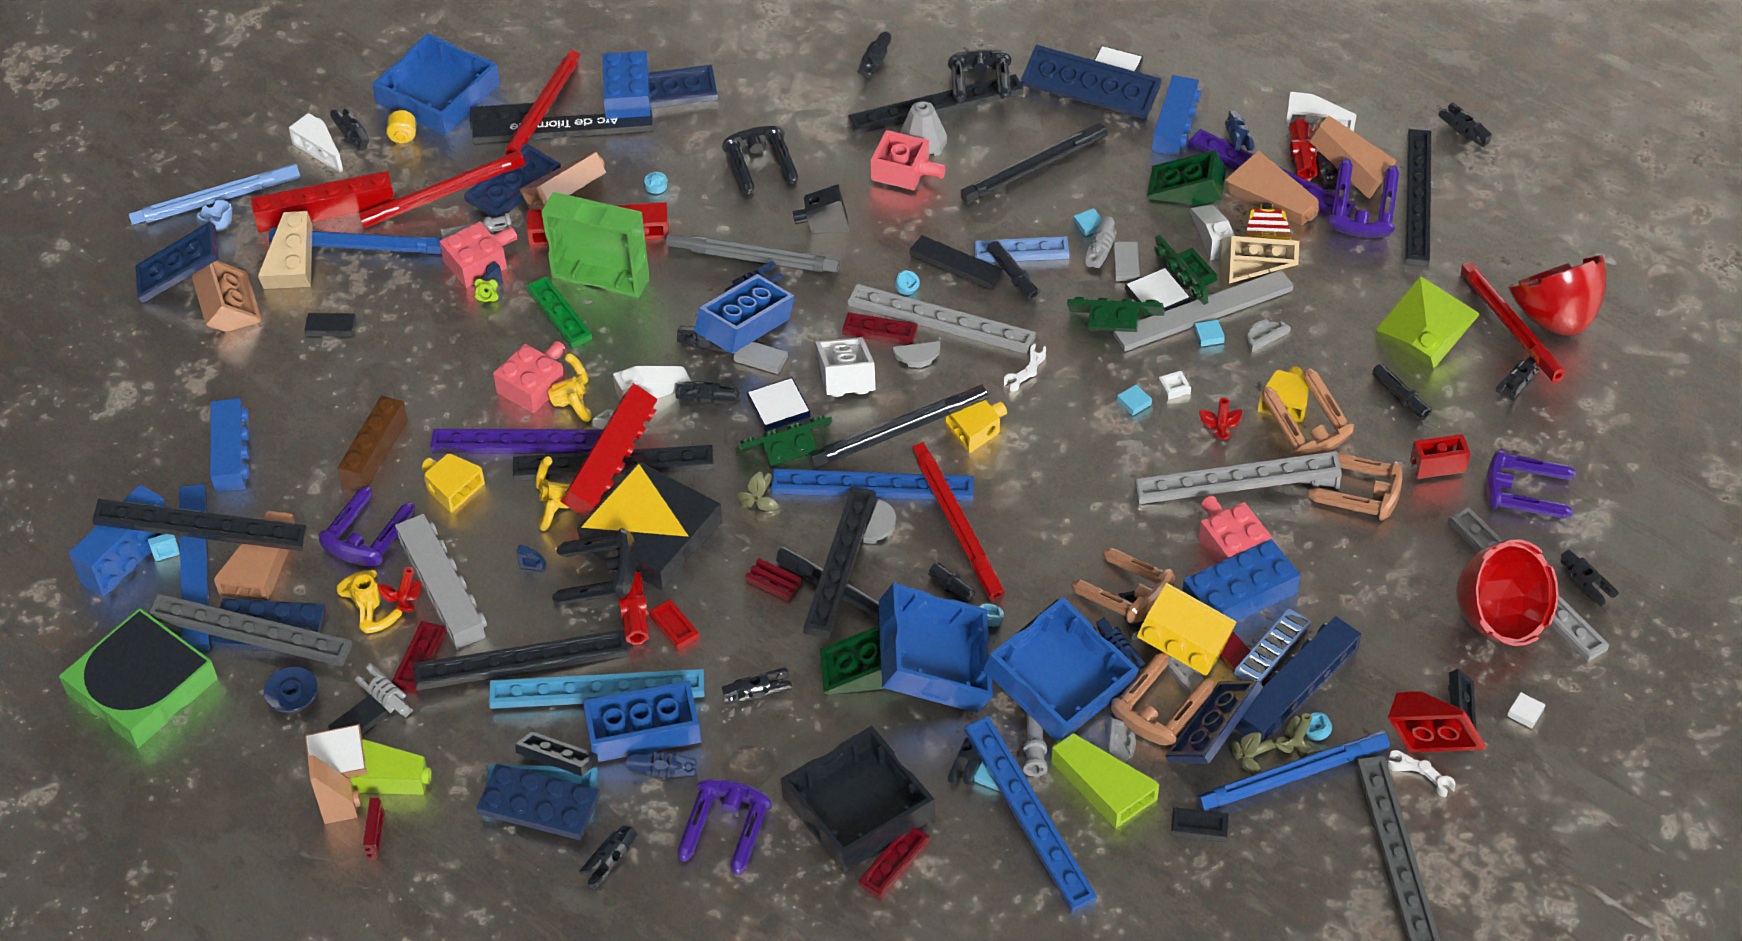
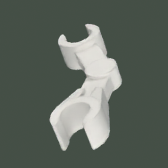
[1004,344,1046,392]
[1388,750,1456,797]

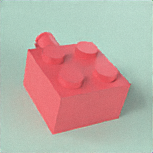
[871,130,946,190]
[439,222,517,288]
[493,341,566,413]
[1199,496,1273,564]

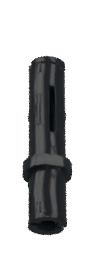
[987,241,1040,300]
[1372,363,1432,420]

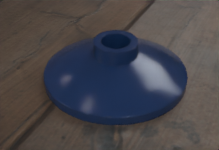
[264,667,318,712]

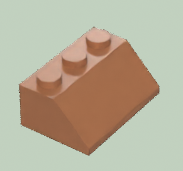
[192,261,262,332]

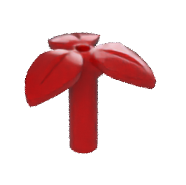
[1199,397,1243,440]
[378,567,421,612]

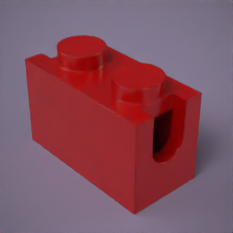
[1410,434,1470,479]

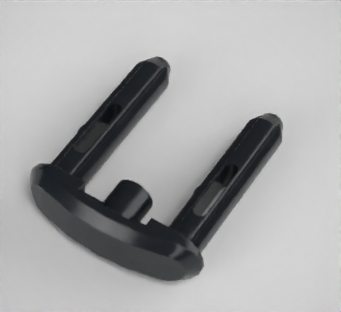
[948,50,1012,103]
[722,126,798,195]
[552,528,636,605]

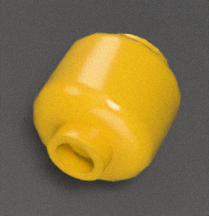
[387,110,416,144]

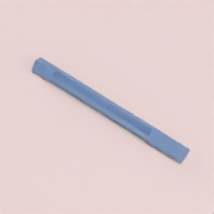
[129,163,301,226]

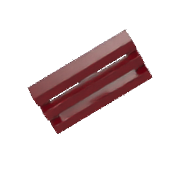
[745,558,803,602]
[363,797,385,860]

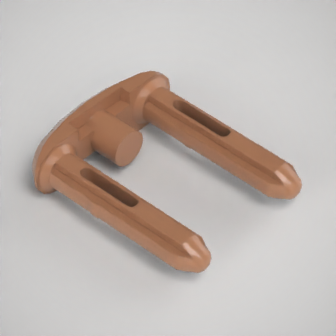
[1262,368,1355,457]
[1308,451,1402,521]
[1071,548,1175,624]
[1111,652,1214,745]

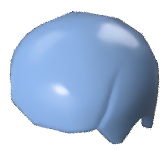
[196,200,232,232]

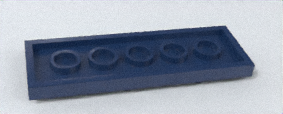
[1020,45,1162,120]

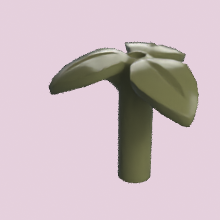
[737,472,779,511]
[1275,713,1322,756]
[1231,732,1277,775]

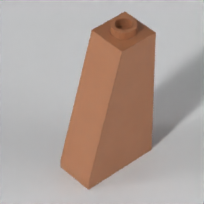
[1310,115,1397,199]
[1225,150,1319,226]
[520,152,606,210]
[214,511,295,601]

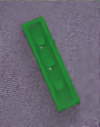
[526,276,593,349]

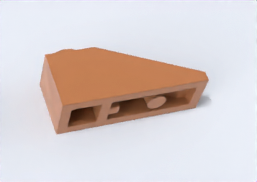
[308,755,361,824]

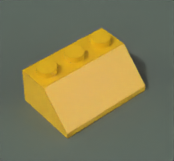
[1137,583,1237,676]

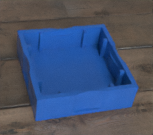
[372,33,500,135]
[879,583,993,713]
[983,597,1139,742]

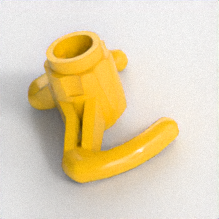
[548,353,592,422]
[535,456,570,531]
[336,570,402,634]

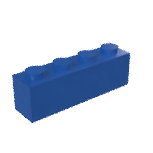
[1152,75,1202,156]
[210,398,250,493]

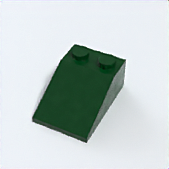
[1147,150,1226,205]
[820,625,885,695]

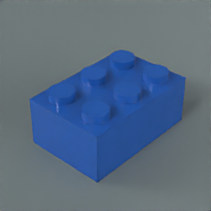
[602,51,651,119]

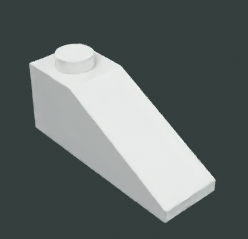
[1286,92,1356,132]
[289,113,343,173]
[1190,204,1235,260]
[613,366,691,400]

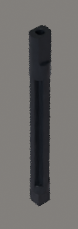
[960,122,1108,204]
[809,384,989,468]
[776,546,879,621]

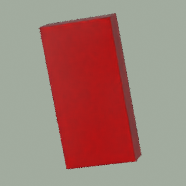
[649,599,700,650]

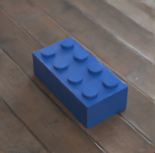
[694,274,795,354]
[68,485,166,598]
[1182,539,1301,622]
[583,680,701,762]

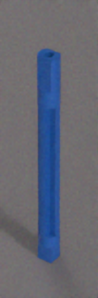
[269,228,443,254]
[1196,730,1390,811]

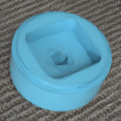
[644,172,668,194]
[895,270,920,295]
[979,603,1004,627]
[1306,712,1332,741]

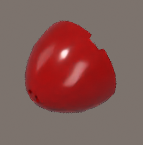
[1508,255,1606,336]
[1456,539,1559,646]

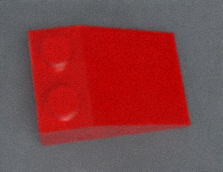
[1388,691,1486,752]

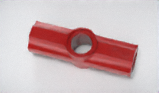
[1289,118,1318,181]
[619,571,649,645]

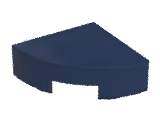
[483,262,503,292]
[516,544,546,571]

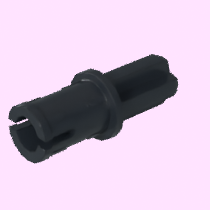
[928,562,975,602]

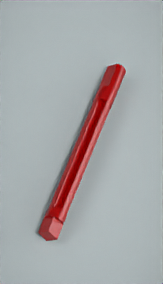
[505,49,581,155]
[359,150,526,229]
[1460,262,1565,383]
[912,442,1006,601]

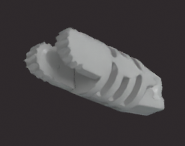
[1085,216,1116,268]
[355,663,413,717]

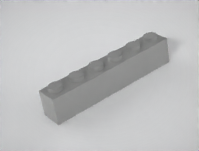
[395,513,487,650]

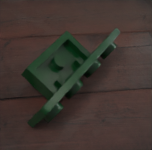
[1154,234,1217,305]
[1067,297,1165,332]
[735,415,833,467]

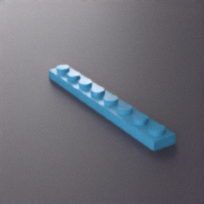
[489,669,705,709]

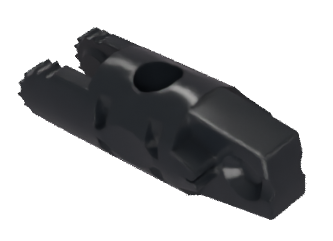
[857,31,892,79]
[1438,103,1492,147]
[330,108,369,151]
[1316,150,1338,190]
[677,326,728,353]
[1495,356,1539,401]
[676,381,740,405]
[1560,549,1619,607]
[722,667,793,703]
[947,737,981,785]
[579,825,638,890]

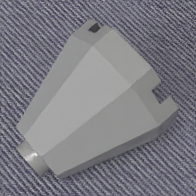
[900,101,947,156]

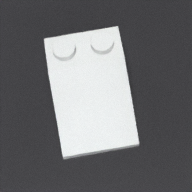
[815,337,875,397]

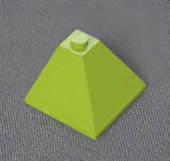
[1375,276,1479,369]

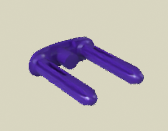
[1327,158,1399,238]
[1485,448,1576,519]
[319,486,415,566]
[677,778,772,875]

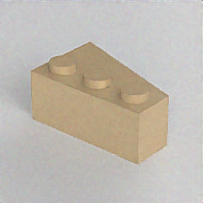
[258,211,313,289]
[1220,236,1299,286]

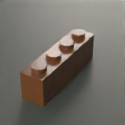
[337,395,408,491]

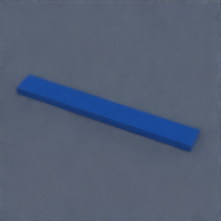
[771,469,974,501]
[179,484,211,651]
[964,716,1097,912]

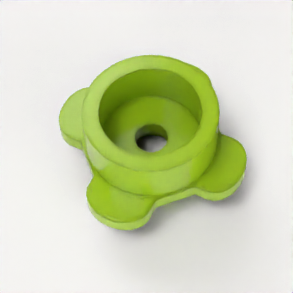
[475,278,499,302]

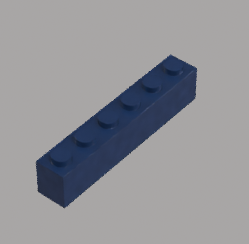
[1234,616,1361,742]

